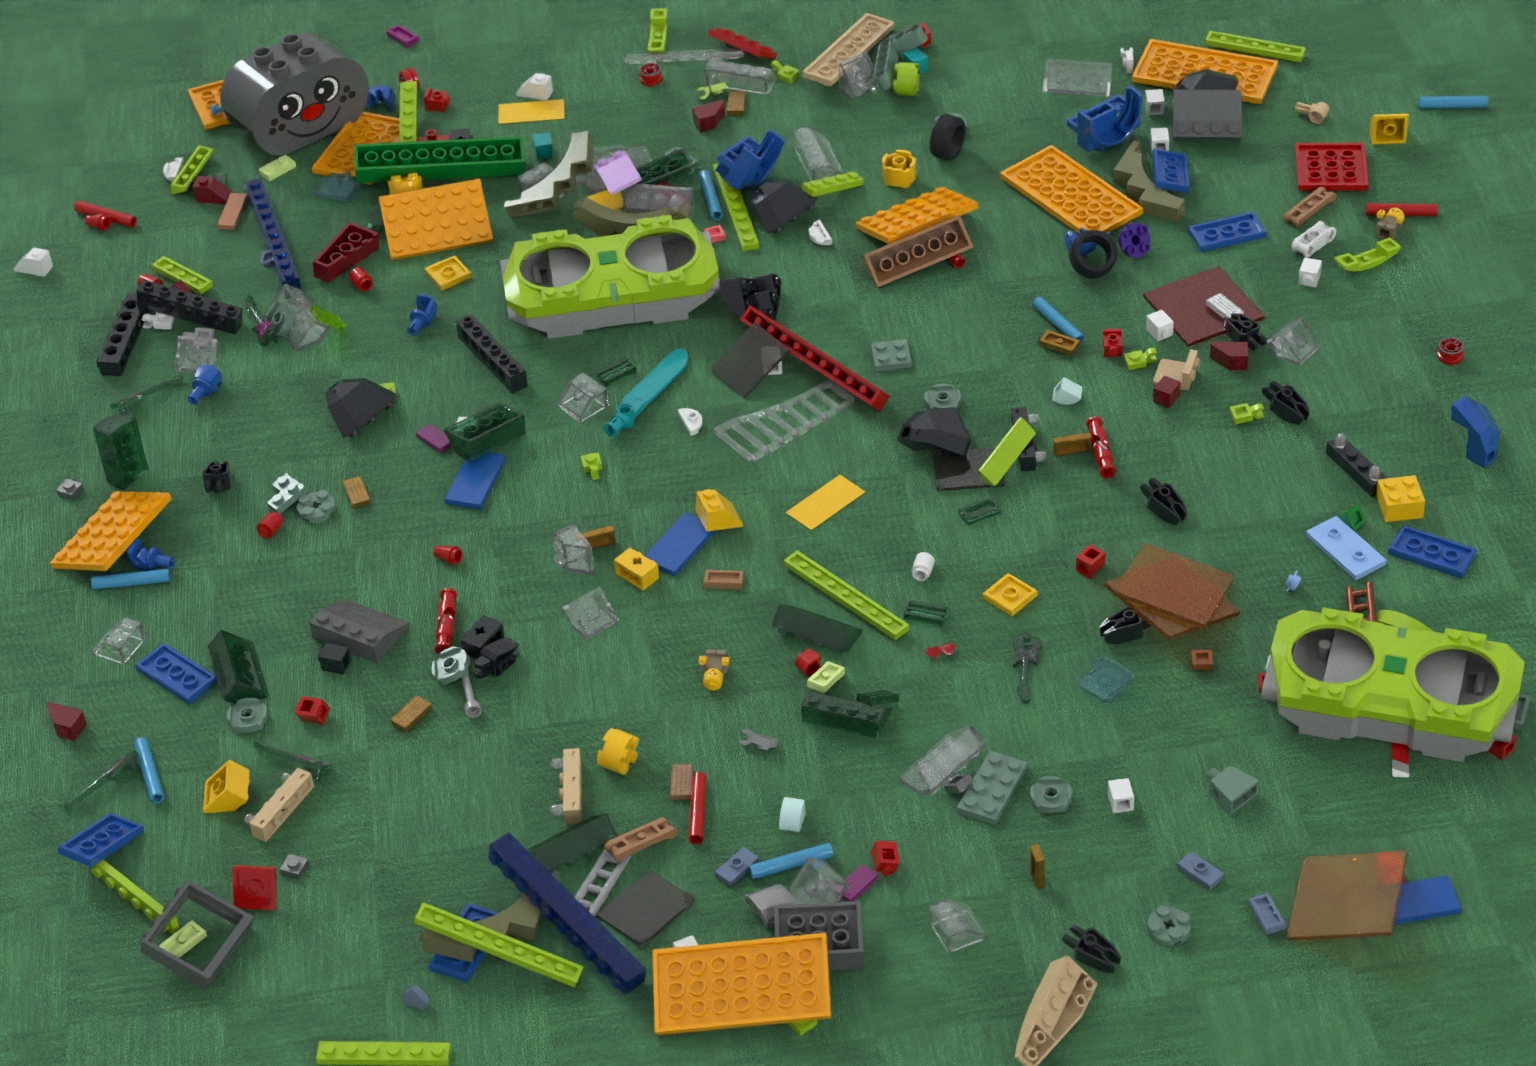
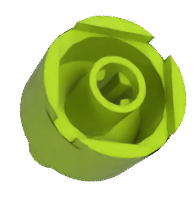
[893,62,920,97]

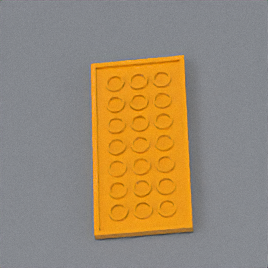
[1132,39,1278,104]
[1000,145,1144,234]
[653,933,832,1035]

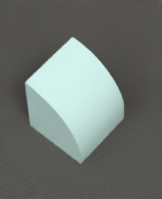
[1052,377,1082,405]
[779,797,806,832]

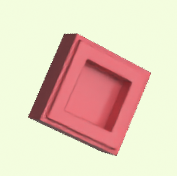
[704,225,726,243]

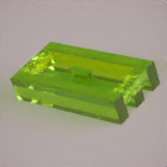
[309,305,346,331]

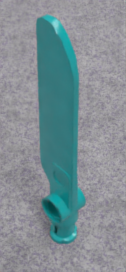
[603,348,688,438]

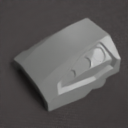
[744,884,799,929]

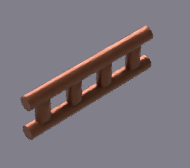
[1346,582,1377,622]

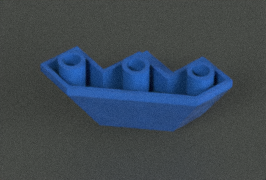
[1451,396,1500,468]

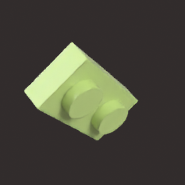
[259,155,296,182]
[807,661,845,693]
[159,920,207,958]

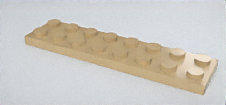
[802,13,895,87]

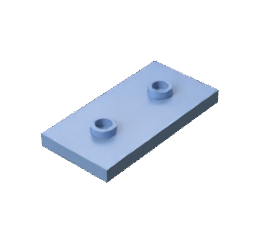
[1306,516,1386,581]

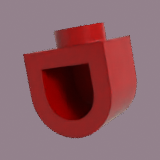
[795,648,821,677]

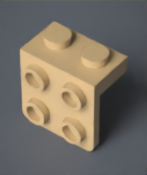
[1153,349,1200,391]

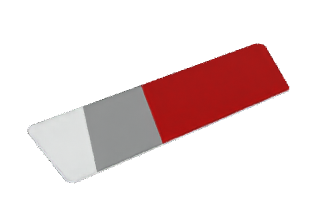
[1392,742,1409,777]

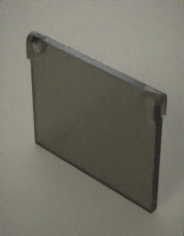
[710,322,790,398]
[932,447,1006,492]
[596,869,695,948]

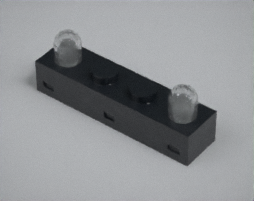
[1011,407,1048,472]
[1326,433,1387,497]

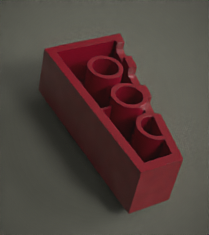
[313,222,379,283]

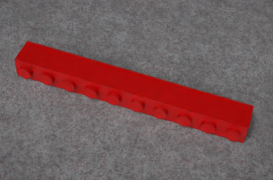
[740,305,890,411]

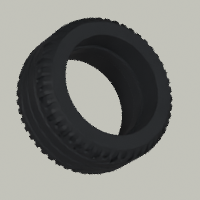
[929,114,966,161]
[1069,230,1118,279]

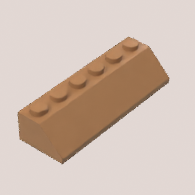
[861,215,973,287]

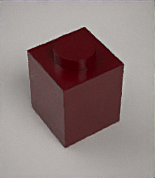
[1153,376,1181,408]

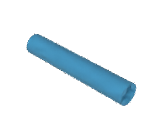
[1418,96,1488,109]
[699,170,723,220]
[1033,297,1085,344]
[91,569,170,590]
[134,737,165,804]
[749,843,834,880]

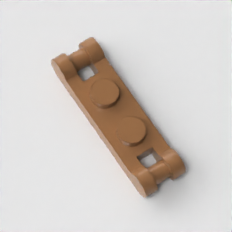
[1283,187,1336,228]
[604,817,678,862]

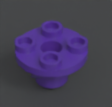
[1118,223,1151,258]

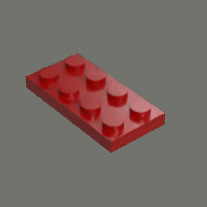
[708,27,777,59]

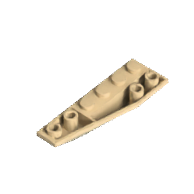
[1015,956,1097,1066]

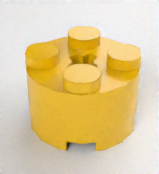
[882,150,916,189]
[388,172,423,195]
[597,728,640,775]

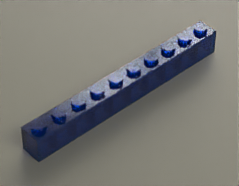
[245,178,303,298]
[488,832,646,995]

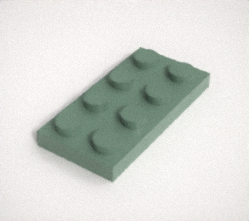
[957,751,1028,825]

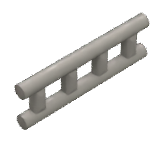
[568,849,632,919]

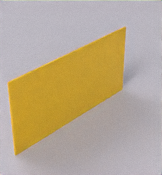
[499,99,565,124]
[786,475,865,530]

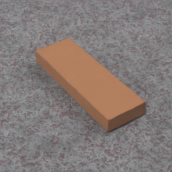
[217,193,248,230]

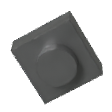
[56,479,83,500]
[943,774,973,794]
[280,854,309,880]

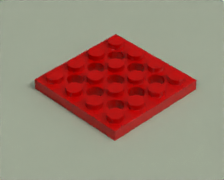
[1295,143,1369,191]

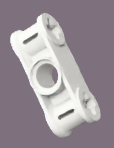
[1291,221,1336,258]

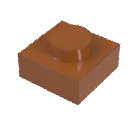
[1191,650,1213,670]

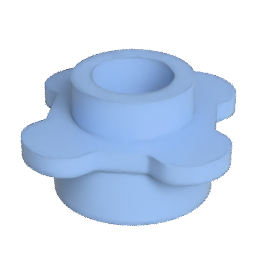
[1285,571,1301,592]

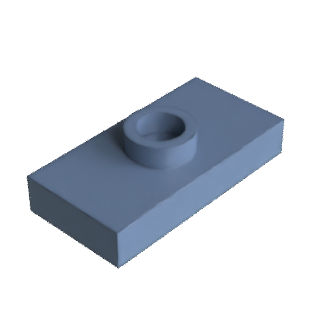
[715,847,759,887]
[1177,851,1224,890]
[1248,893,1286,935]

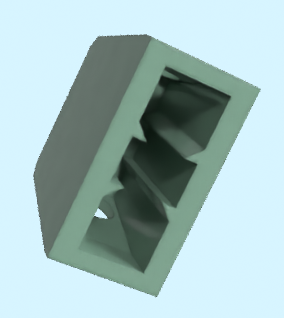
[1207,766,1259,815]

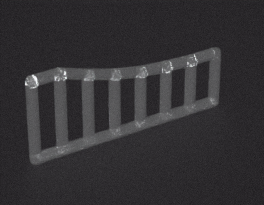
[624,48,745,64]
[714,379,856,463]

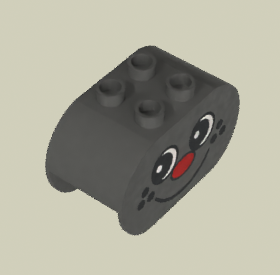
[220,33,369,155]

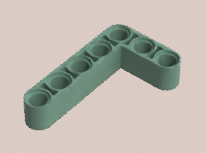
[873,24,928,91]

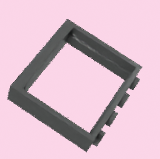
[139,880,254,990]

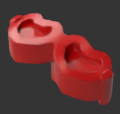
[925,643,956,658]

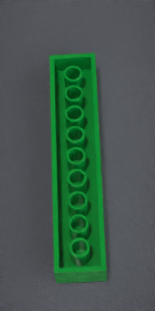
[354,136,525,183]

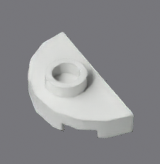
[163,157,184,182]
[809,220,832,245]
[677,408,703,436]

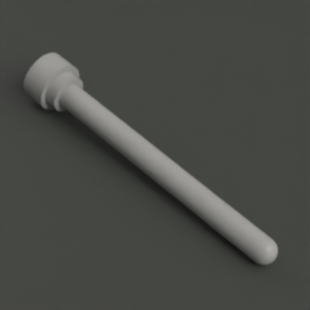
[458,647,482,718]

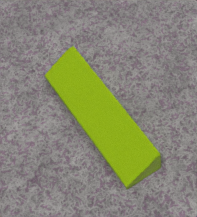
[170,145,214,194]
[978,417,1036,486]

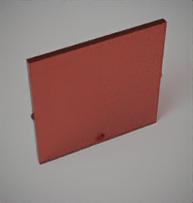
[1143,266,1265,347]

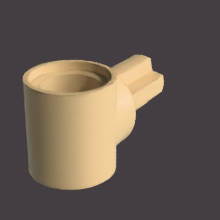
[1295,102,1330,124]

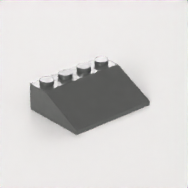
[1173,90,1242,141]
[309,599,410,663]
[774,901,864,970]

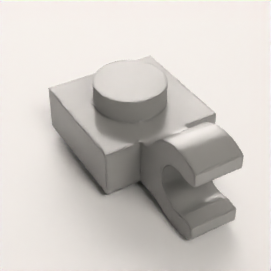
[182,328,215,347]
[739,729,778,750]

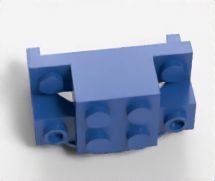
[1066,85,1142,152]
[715,129,786,190]

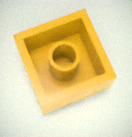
[1376,475,1425,522]

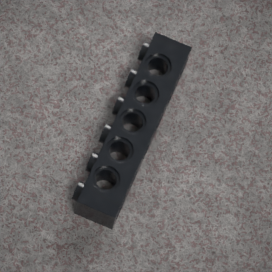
[137,280,243,335]
[97,293,149,376]
[456,315,528,394]

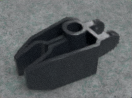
[1224,313,1267,351]
[1262,381,1310,425]
[202,461,231,493]
[1140,478,1187,525]
[1099,607,1157,644]
[474,639,519,679]
[1061,924,1122,973]

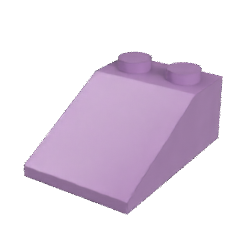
[594,151,642,195]

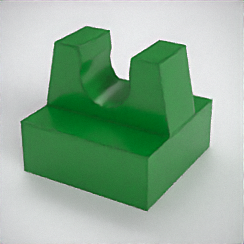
[1339,505,1367,531]

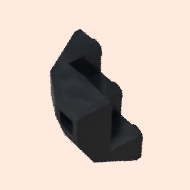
[1174,69,1239,90]
[751,180,818,234]
[719,273,782,322]
[325,378,397,438]
[897,408,971,458]

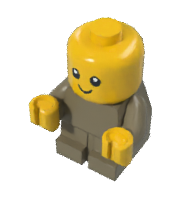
[1375,208,1405,240]
[698,649,730,691]

